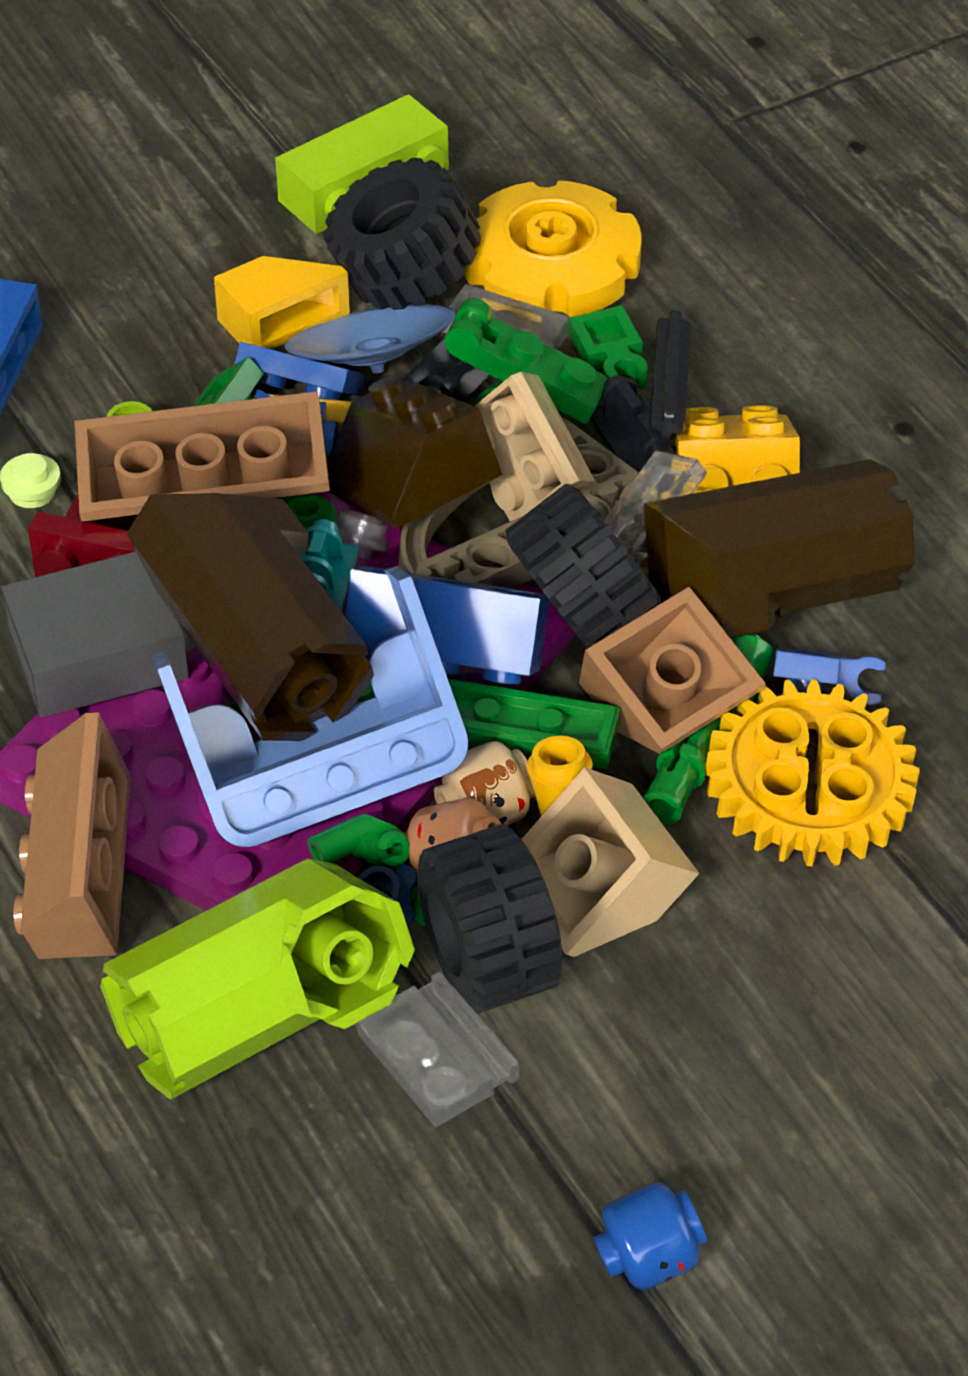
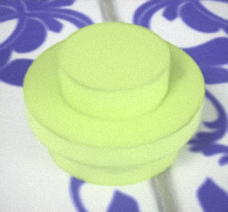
[0,453,61,508]

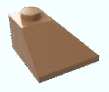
[579,587,766,754]

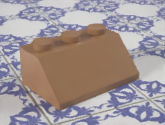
[13,712,131,959]

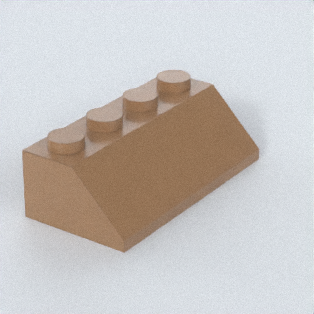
[74,391,330,522]

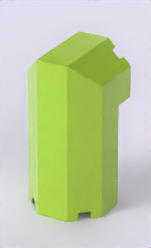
[100,858,415,1100]

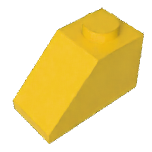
[214,256,350,350]

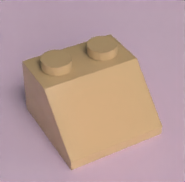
[521,767,700,957]

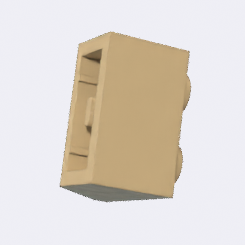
[474,372,596,522]

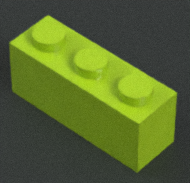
[275,94,449,234]

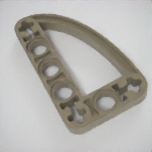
[399,417,656,589]

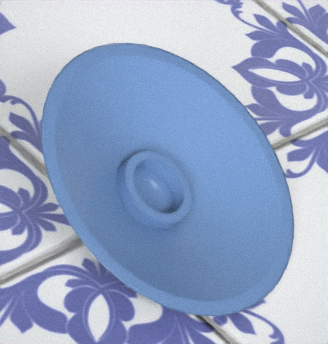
[285,304,456,374]

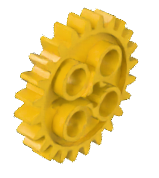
[706,679,920,867]

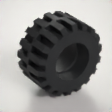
[324,158,481,310]
[505,483,661,648]
[417,824,562,1014]

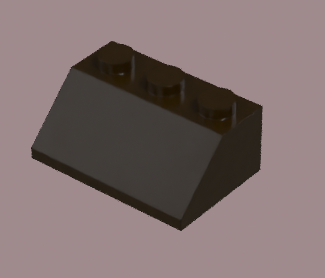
[326,376,502,528]

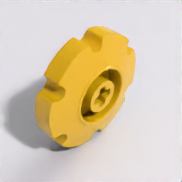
[463,181,641,319]

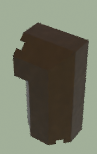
[644,459,915,638]
[126,493,374,741]

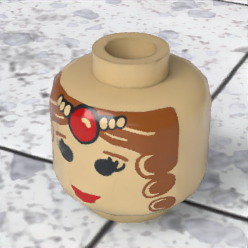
[434,741,535,826]

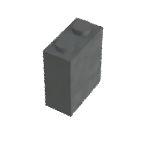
[1,552,195,718]

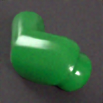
[307,814,410,868]

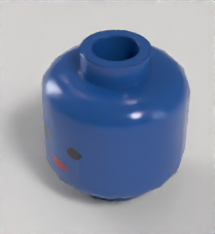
[593,1182,708,1290]

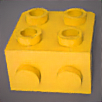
[672,405,800,492]

